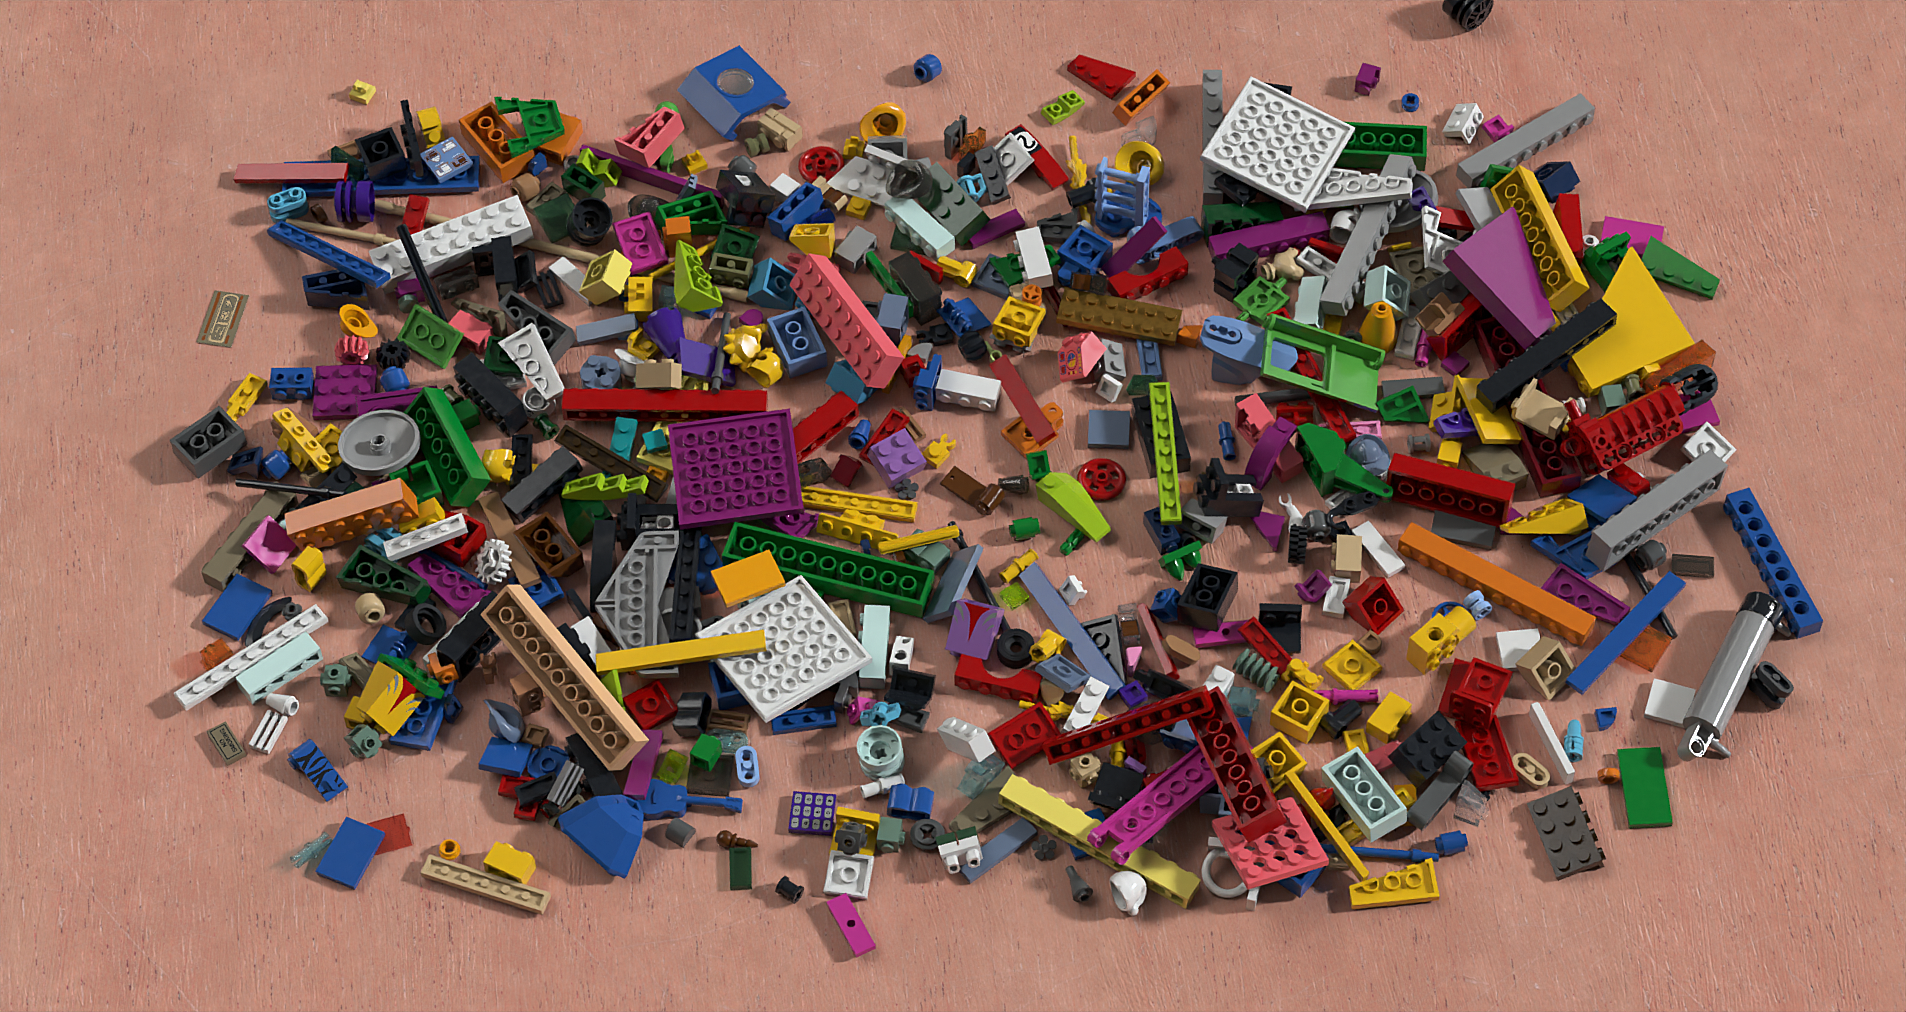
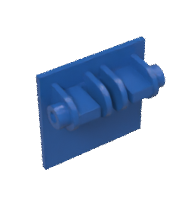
[937,297,992,338]
[361,624,418,668]

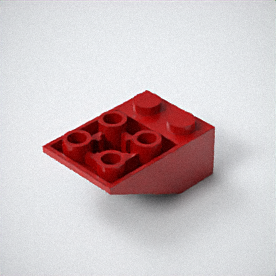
[428,511,487,568]

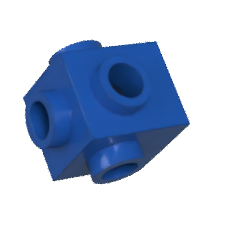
[1150,588,1181,623]

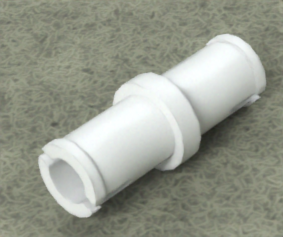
[860,773,905,799]

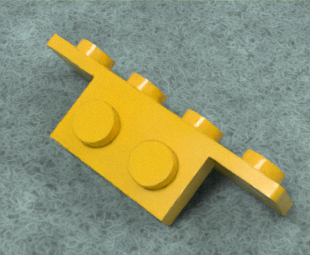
[1429,375,1465,443]
[272,408,337,473]
[816,509,898,553]

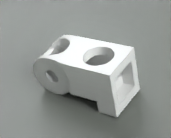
[889,636,914,675]

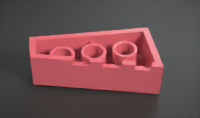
[1234,393,1304,483]

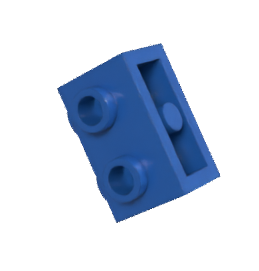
[269,367,315,400]

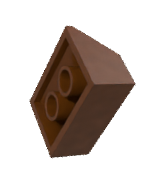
[513,511,585,577]

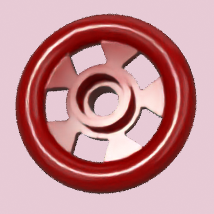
[798,146,845,183]
[1077,458,1126,501]

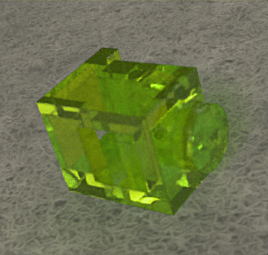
[657,749,689,785]

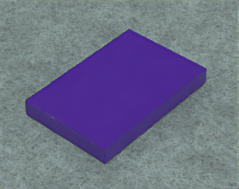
[676,337,736,387]

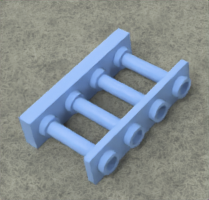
[1094,157,1150,227]

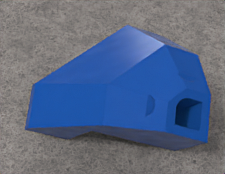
[557,794,644,879]

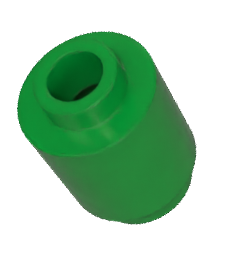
[1009,517,1040,541]

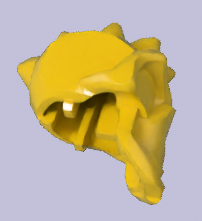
[723,323,768,373]

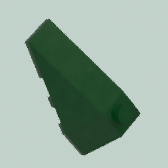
[558,475,613,547]

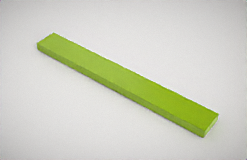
[1149,382,1182,525]

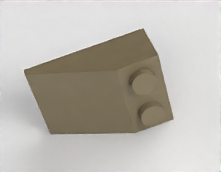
[1461,443,1528,491]

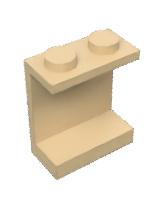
[1511,378,1577,440]

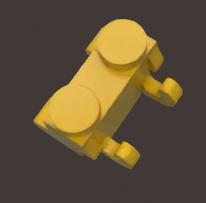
[1281,658,1324,691]

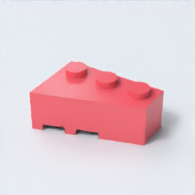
[614,107,685,168]

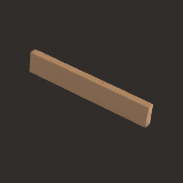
[478,492,542,589]

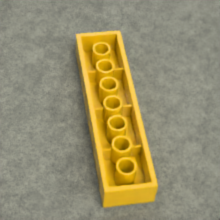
[1490,165,1589,312]

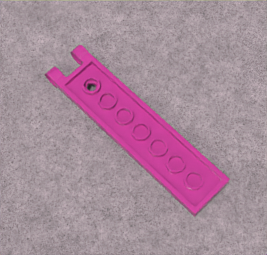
[1087,745,1253,865]

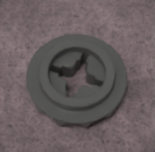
[910,819,945,851]

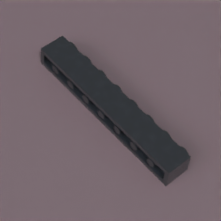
[1476,298,1617,414]

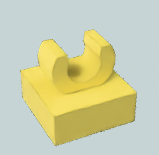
[349,80,376,105]

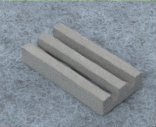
[547,760,584,807]

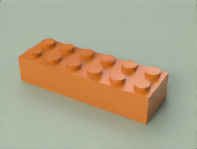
[285,478,419,552]

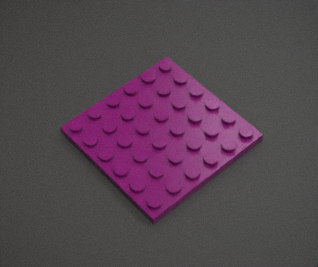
[668,409,804,530]

